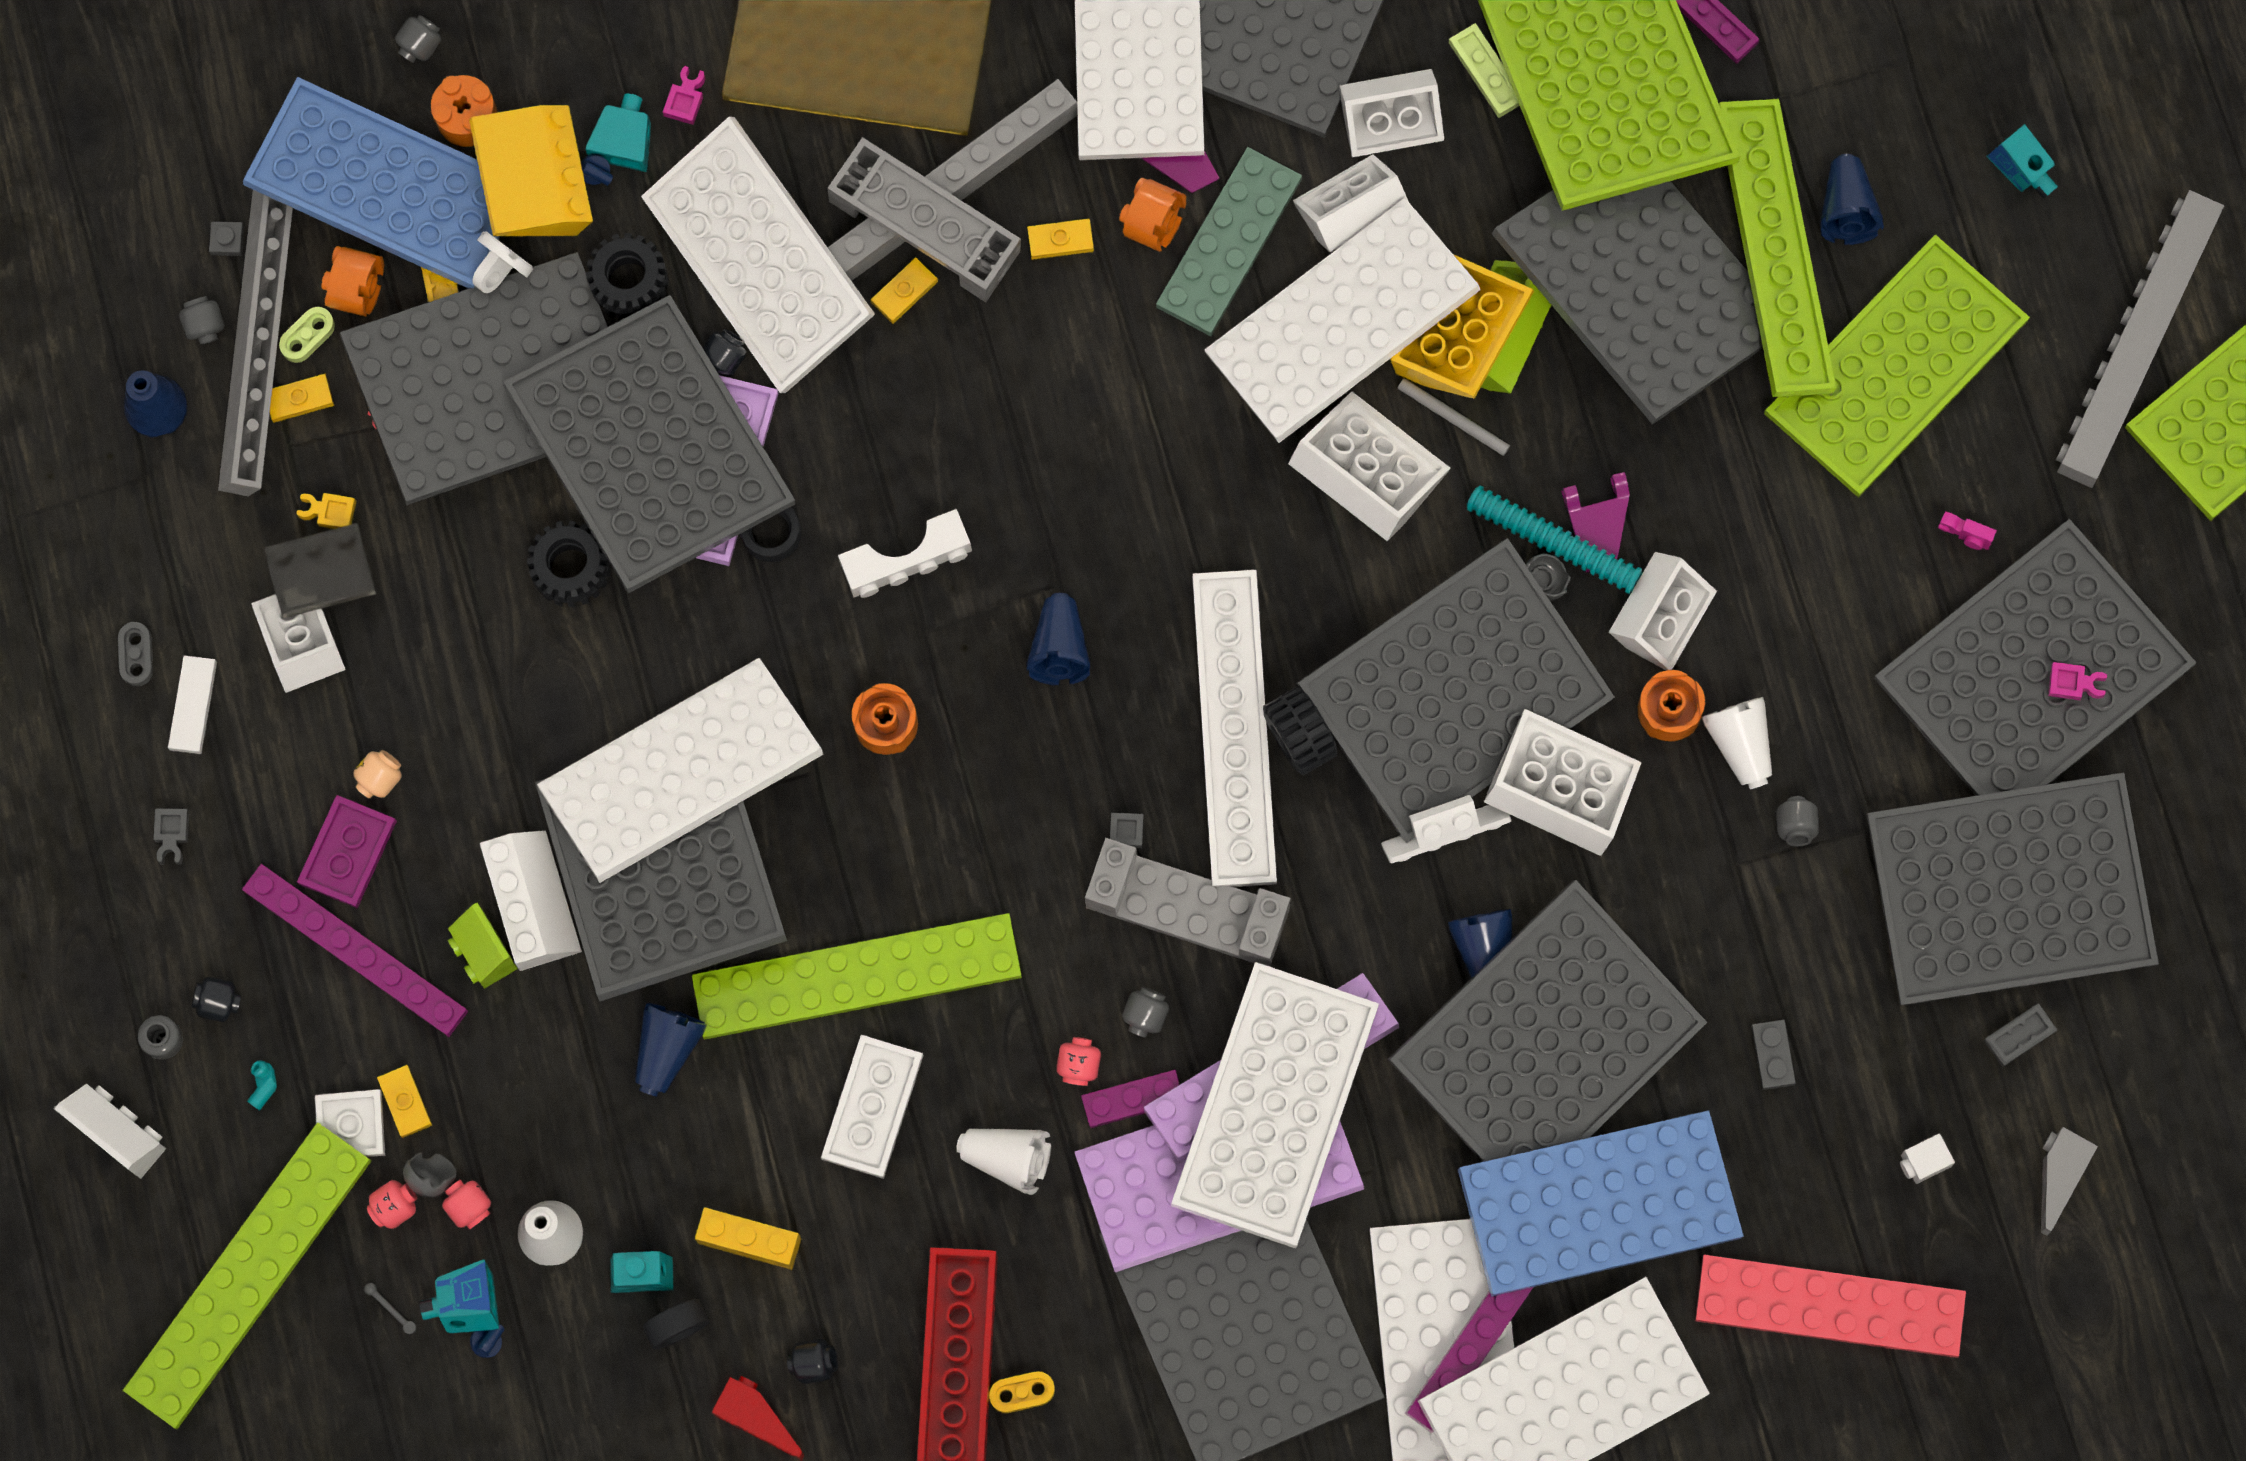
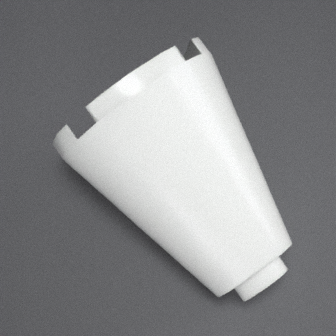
[1701,697,1772,789]
[957,1129,1051,1195]
[518,1201,583,1266]

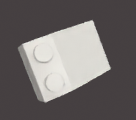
[251,581,345,693]

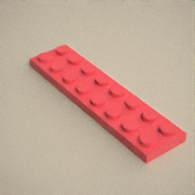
[1695,1255,1966,1358]

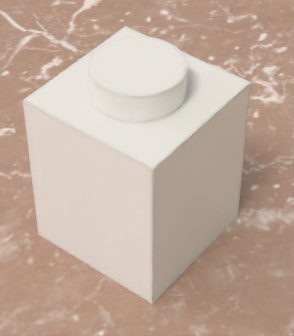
[1900,1133,1955,1184]

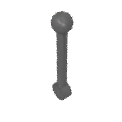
[364,1283,417,1334]

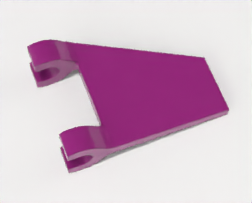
[1141,151,1220,193]
[1561,472,1630,573]

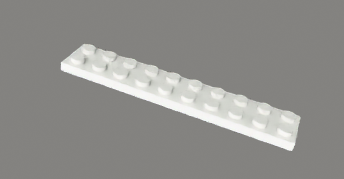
[1193,570,1277,887]

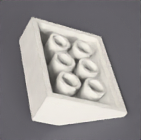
[1288,392,1450,541]
[1484,709,1641,856]

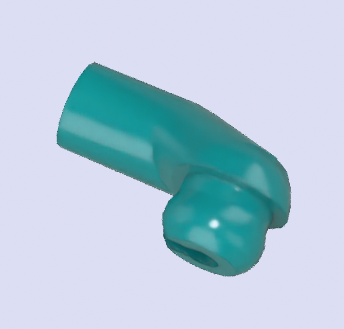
[247,1060,277,1111]

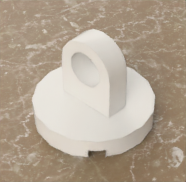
[473,231,533,293]

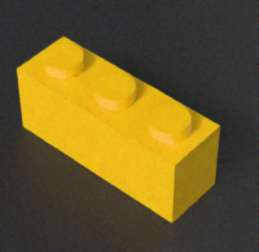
[695,1207,801,1270]

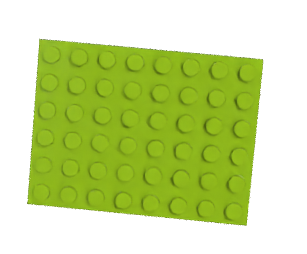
[1478,0,1741,211]

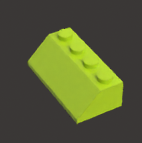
[1481,260,1551,393]

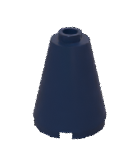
[1820,154,1884,245]
[124,370,187,437]
[1026,593,1090,685]
[1448,909,1512,978]
[635,1003,707,1097]

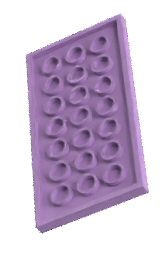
[1075,1121,1364,1272]

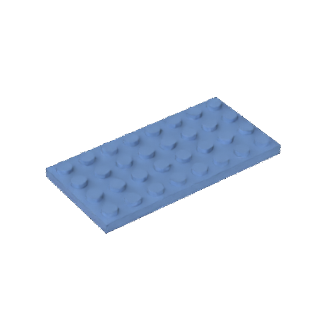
[243,77,500,289]
[1458,1111,1744,1297]

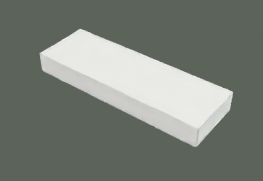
[168,656,217,754]

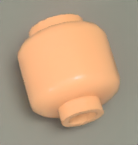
[354,750,402,798]

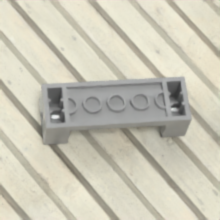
[827,137,1021,302]
[1085,838,1290,967]

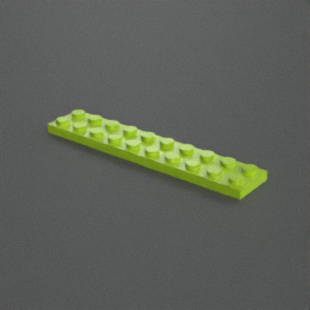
[1719,99,1836,397]
[692,913,1022,1040]
[123,1122,372,1429]

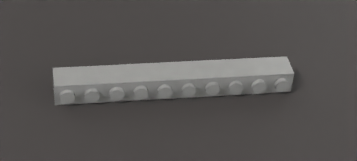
[828,79,1078,281]
[218,190,293,496]
[2056,190,2224,488]

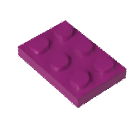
[297,795,397,908]

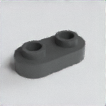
[118,622,153,686]

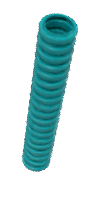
[1467,485,1642,594]

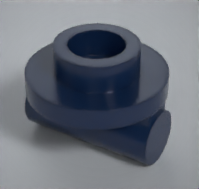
[581,154,613,186]
[470,1324,505,1358]

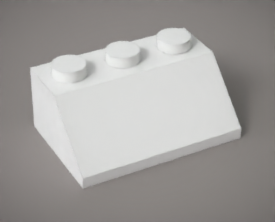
[1339,69,1444,157]
[1293,154,1409,252]
[1609,552,1717,670]
[54,1084,166,1179]

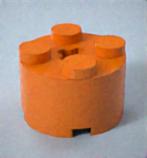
[431,75,498,147]
[1119,178,1187,252]
[321,246,384,317]
[1638,670,1705,741]
[852,683,918,755]

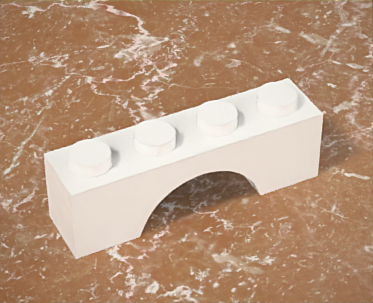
[838,509,972,598]

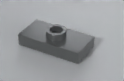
[1984,1003,2057,1067]

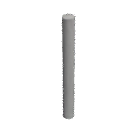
[1398,378,1510,456]

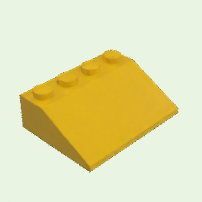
[469,105,593,236]
[1390,254,1534,399]

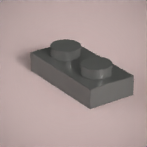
[1751,1020,1796,1090]

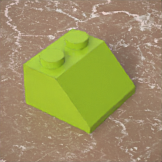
[448,903,518,989]

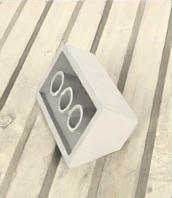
[480,831,582,971]

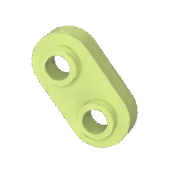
[279,307,335,363]

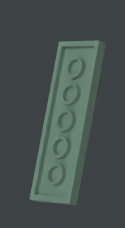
[1156,147,1302,336]

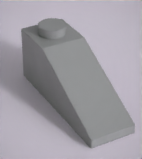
[2041,1127,2098,1236]

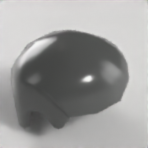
[1526,553,1571,601]
[403,1152,457,1198]

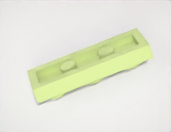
[1449,23,1520,118]

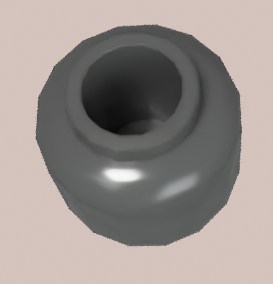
[395,14,442,63]
[179,296,225,345]
[1776,796,1819,846]
[1122,987,1169,1038]
[138,1015,183,1060]

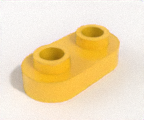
[989,1371,1055,1413]

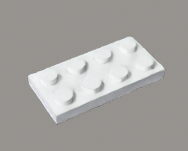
[821,1035,923,1179]

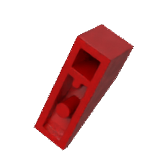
[712,1376,804,1461]

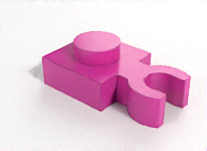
[663,66,705,125]
[1938,512,1997,550]
[2048,662,2107,700]

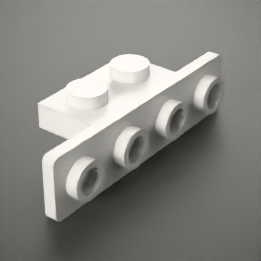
[1381,795,1511,863]

